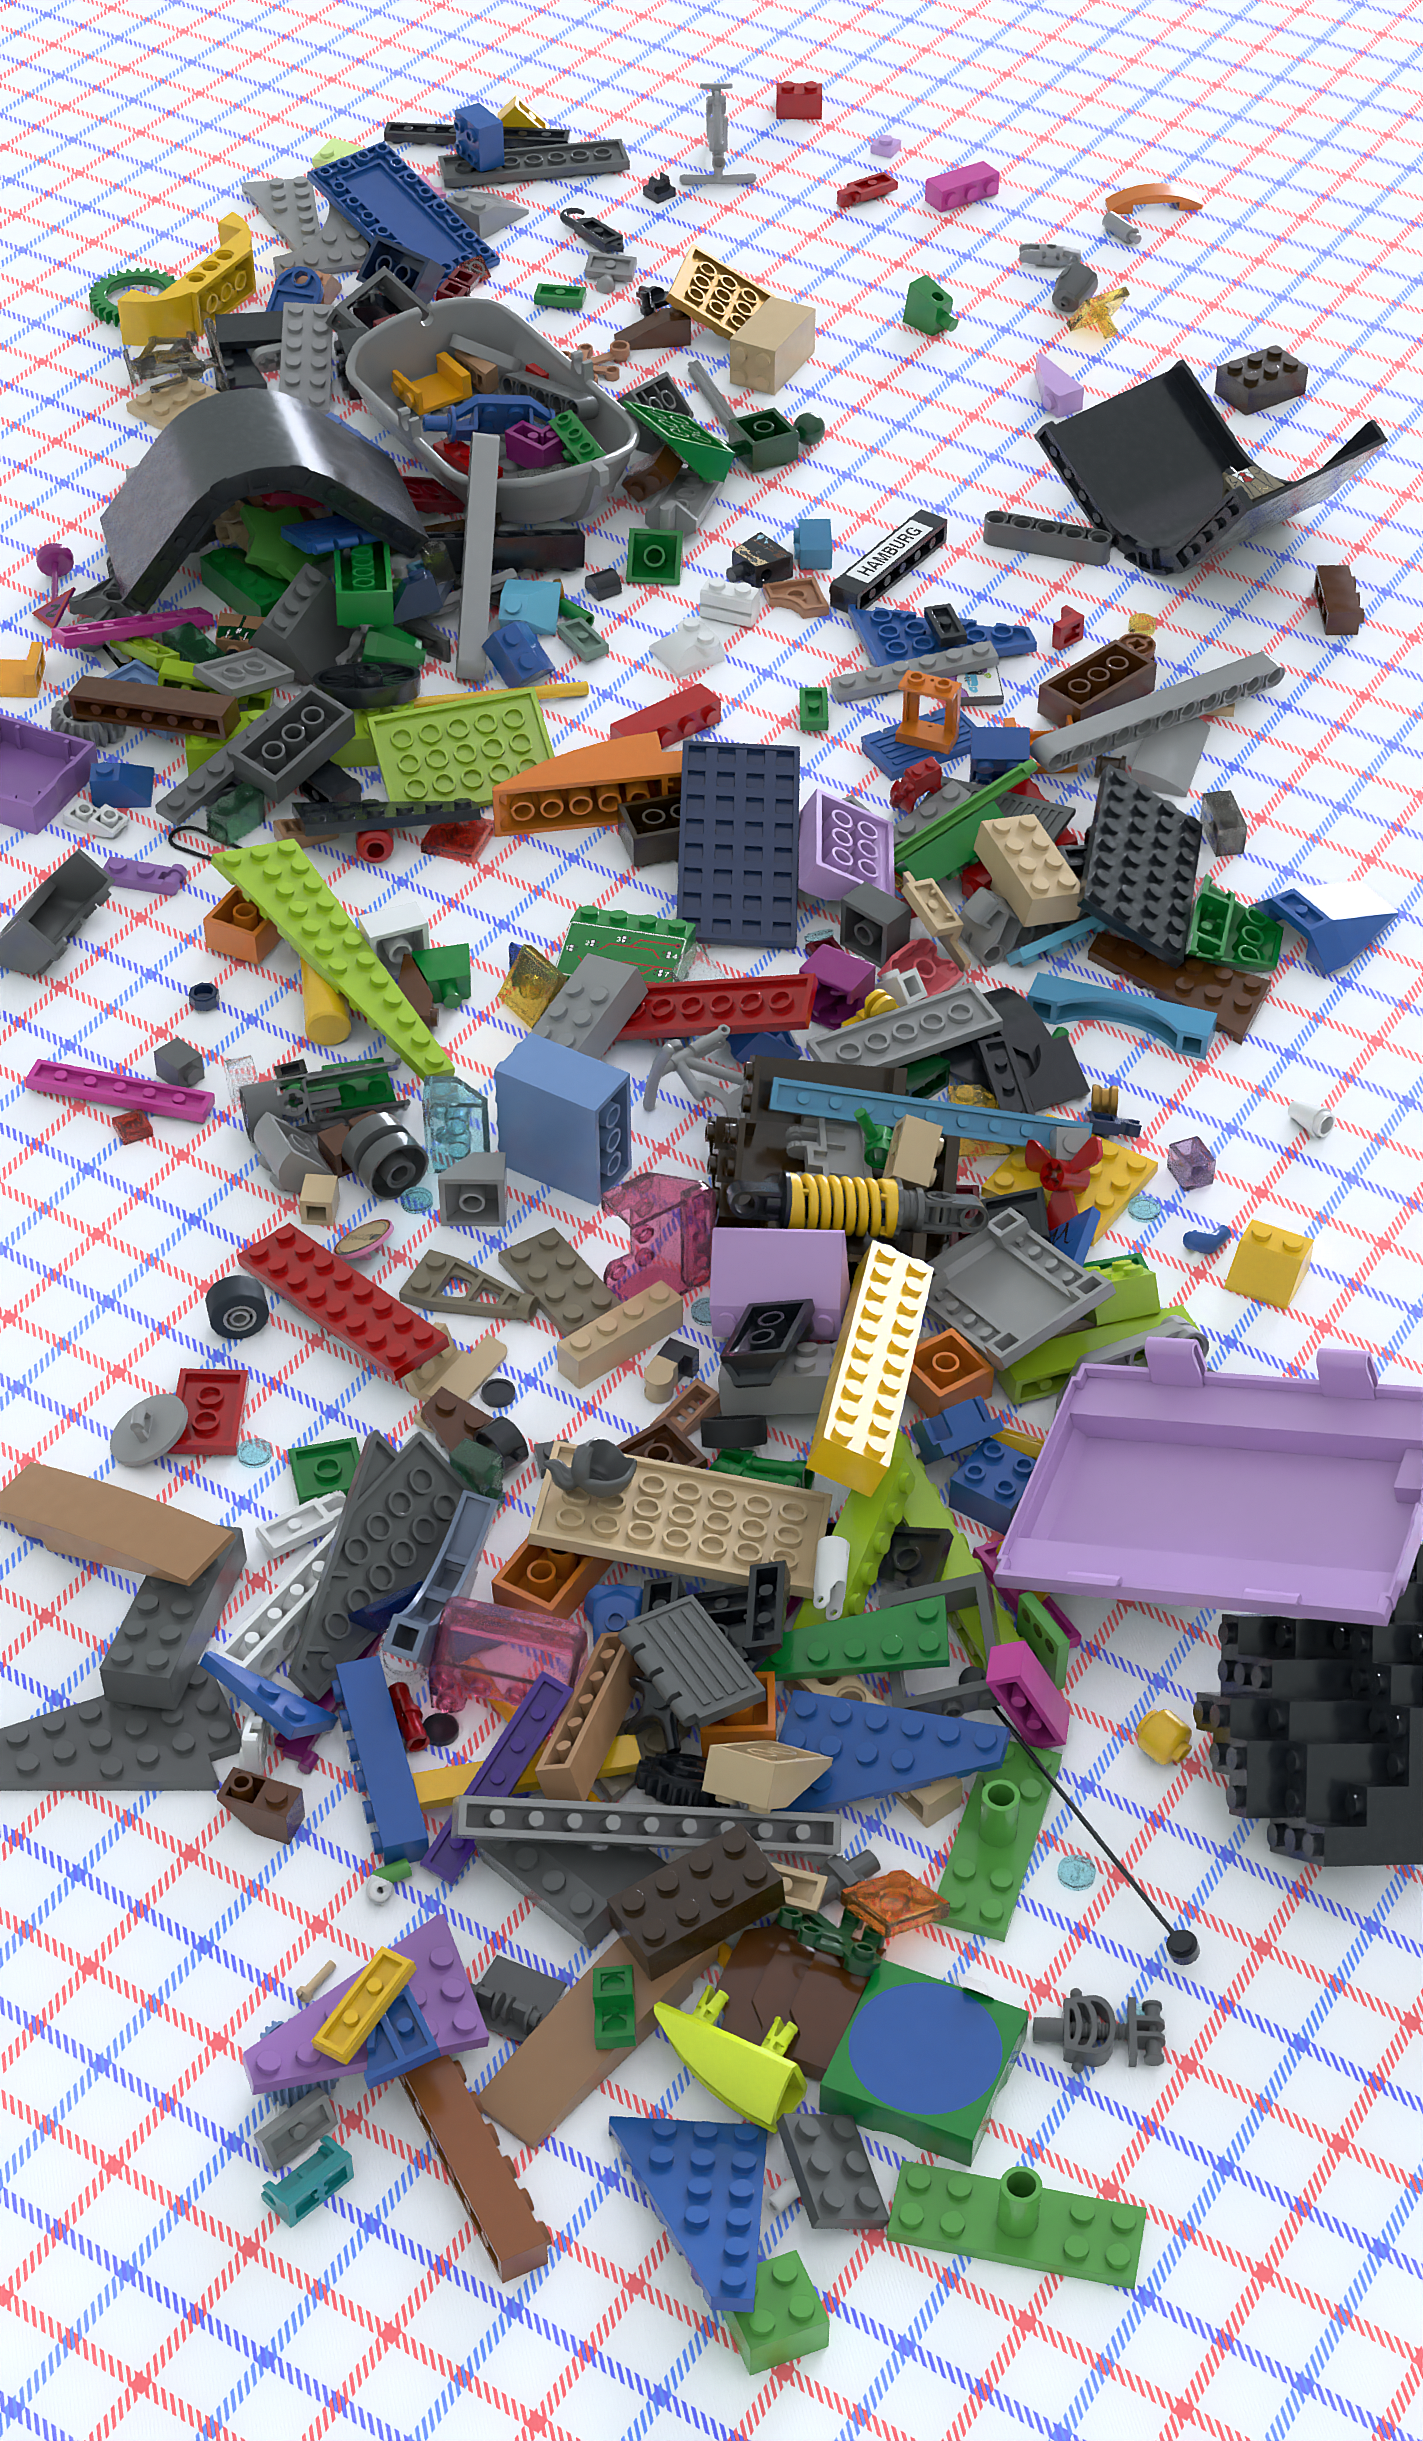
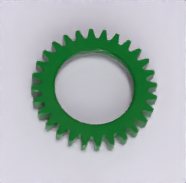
[89,268,177,327]

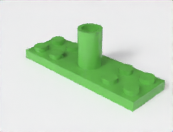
[930,1740,1063,1942]
[886,2160,1147,2290]

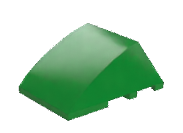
[1184,874,1284,972]

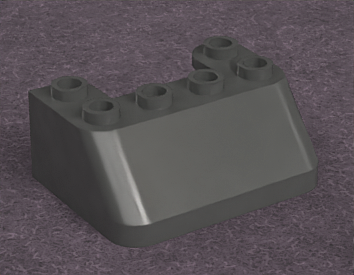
[0,848,116,975]

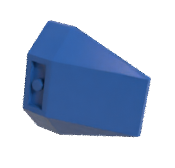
[1248,881,1399,975]

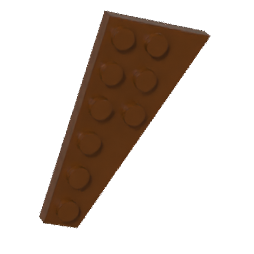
[1088,932,1272,1046]

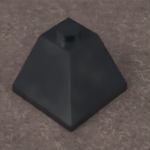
[349,293,400,330]

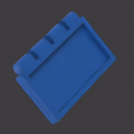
[281,514,381,555]
[861,707,977,781]

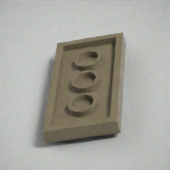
[498,1227,622,1338]

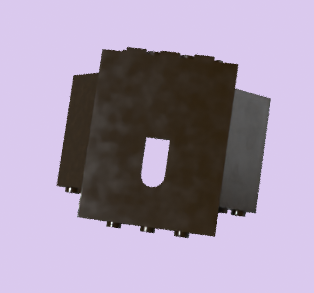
[705,1055,960,1263]

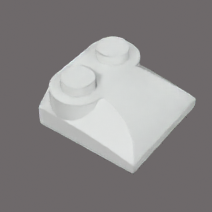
[649,617,725,678]

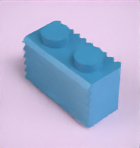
[793,519,833,570]

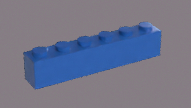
[331,1655,429,1866]

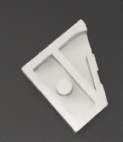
[239,1708,271,1776]

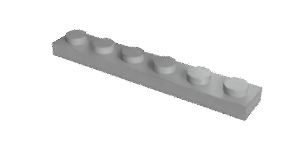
[830,640,999,703]

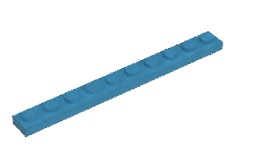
[768,1077,1093,1151]

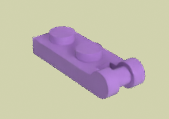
[102,856,188,896]

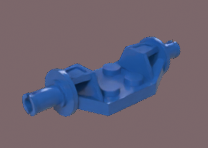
[422,394,556,443]

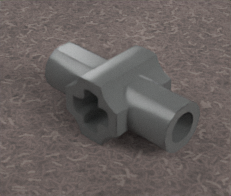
[818,1849,881,1910]

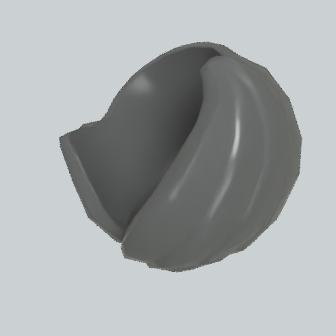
[543,1437,637,1498]

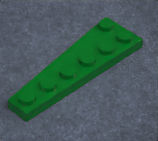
[756,1595,950,1682]

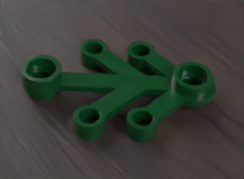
[776,1906,887,1976]

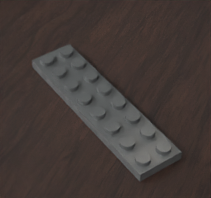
[438,138,630,188]

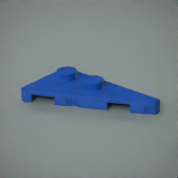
[200,1651,339,1740]

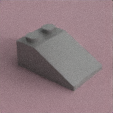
[444,190,529,240]

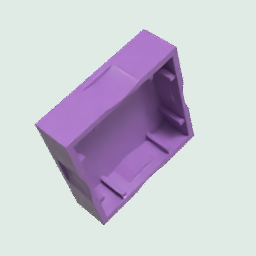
[0,714,98,835]

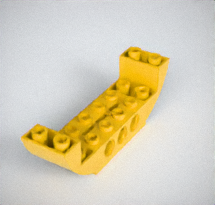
[117,212,257,346]

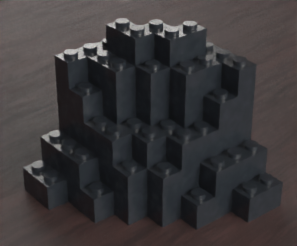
[1193,1541,1423,1867]

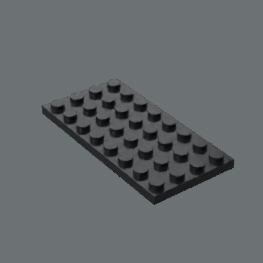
[1077,764,1203,969]

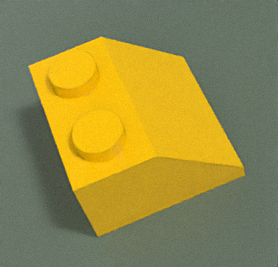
[1224,1219,1314,1310]

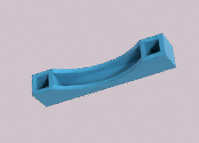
[1027,972,1218,1060]

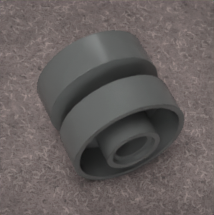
[342,1113,428,1200]

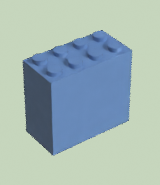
[494,1033,632,1207]

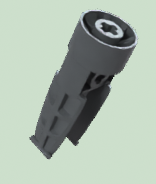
[239,1058,411,1143]

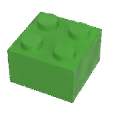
[721,2250,830,2376]

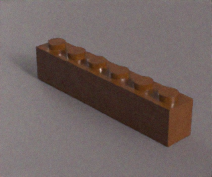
[67,675,241,740]

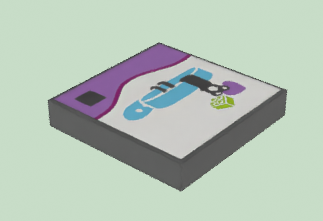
[947,666,1004,706]

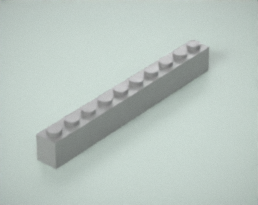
[451,1795,841,1856]

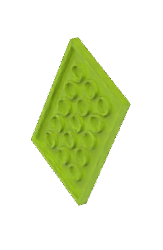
[367,687,555,807]

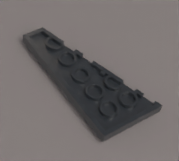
[291,798,481,837]

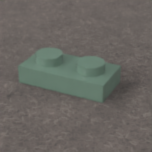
[557,617,609,662]

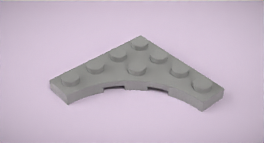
[273,201,369,278]

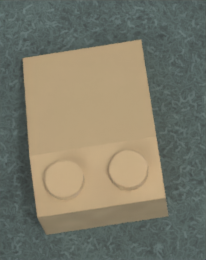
[702,1740,833,1814]

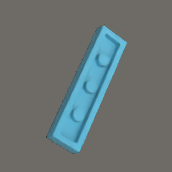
[1006,916,1110,967]

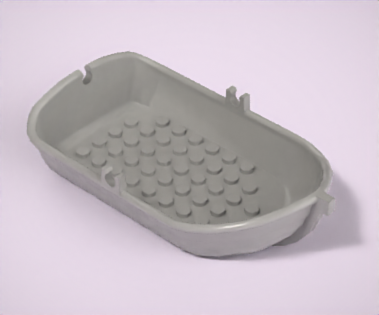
[345,296,640,524]

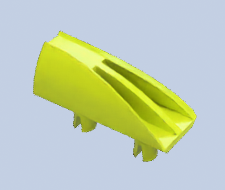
[654,1985,808,2134]

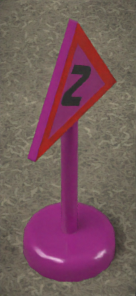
[32,543,76,629]

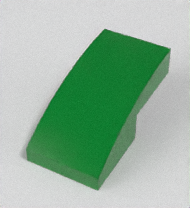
[593,1964,637,2050]

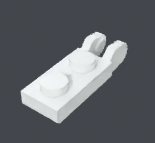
[255,1490,346,1559]

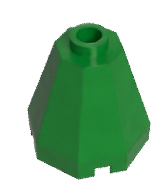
[361,624,427,668]

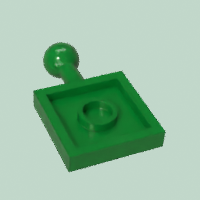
[284,1057,396,1112]

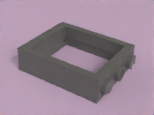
[325,266,429,333]
[878,1571,1001,1718]

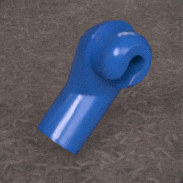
[1183,1225,1232,1254]

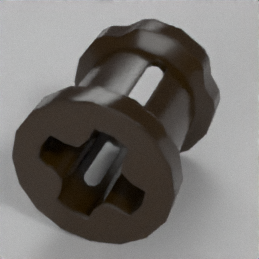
[1094,754,1127,778]

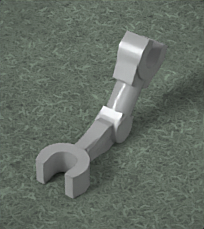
[336,631,366,666]

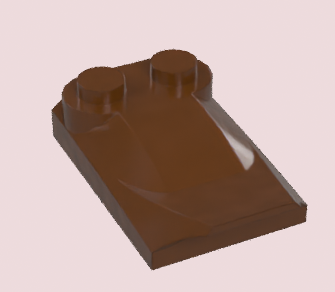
[616,1416,708,1469]

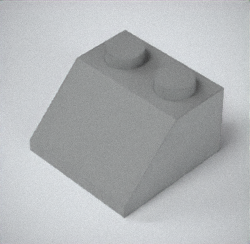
[438,1152,508,1227]

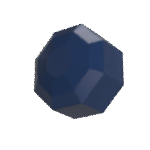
[188,982,220,1011]

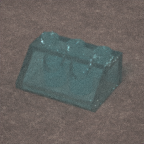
[422,1076,491,1174]

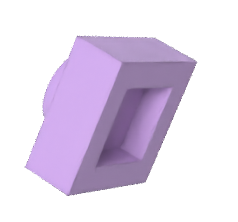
[870,135,902,158]

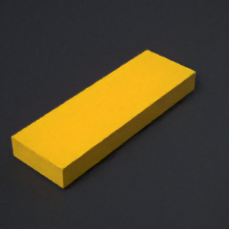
[311,1946,417,2065]

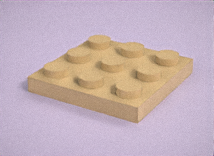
[126,372,221,431]

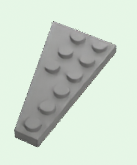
[241,176,320,251]

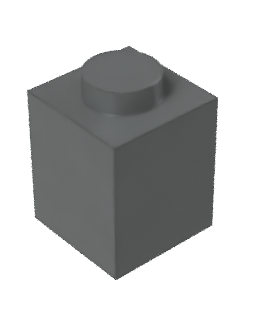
[153,1037,205,1088]

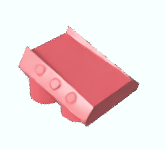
[877,938,964,1001]

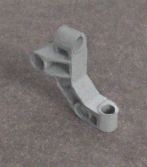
[958,878,1086,967]
[1056,1315,1216,1410]

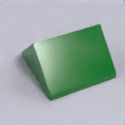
[626,528,683,585]

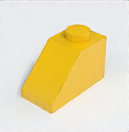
[497,95,550,129]

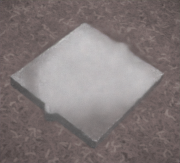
[669,941,728,982]

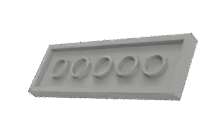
[279,302,334,415]
[806,982,1003,1068]

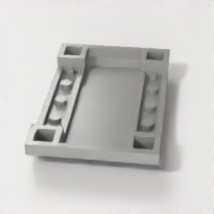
[925,1207,1116,1372]

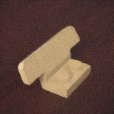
[901,871,971,972]
[403,1322,507,1433]

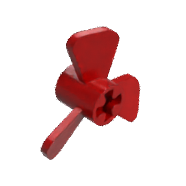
[1025,1136,1103,1231]

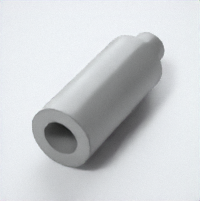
[1102,211,1142,244]

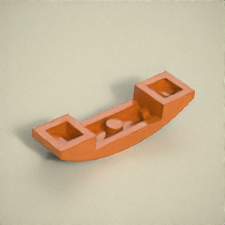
[1105,183,1203,214]

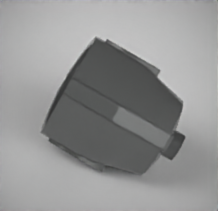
[1052,262,1099,313]

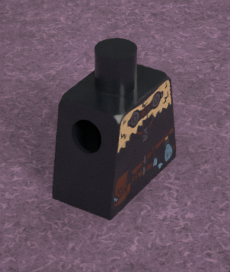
[726,532,793,588]

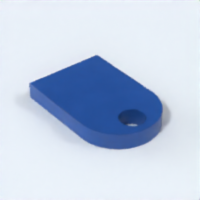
[265,266,324,312]

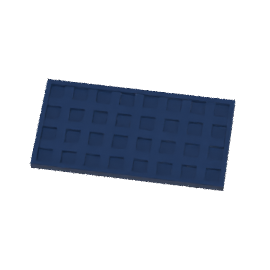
[676,740,800,949]

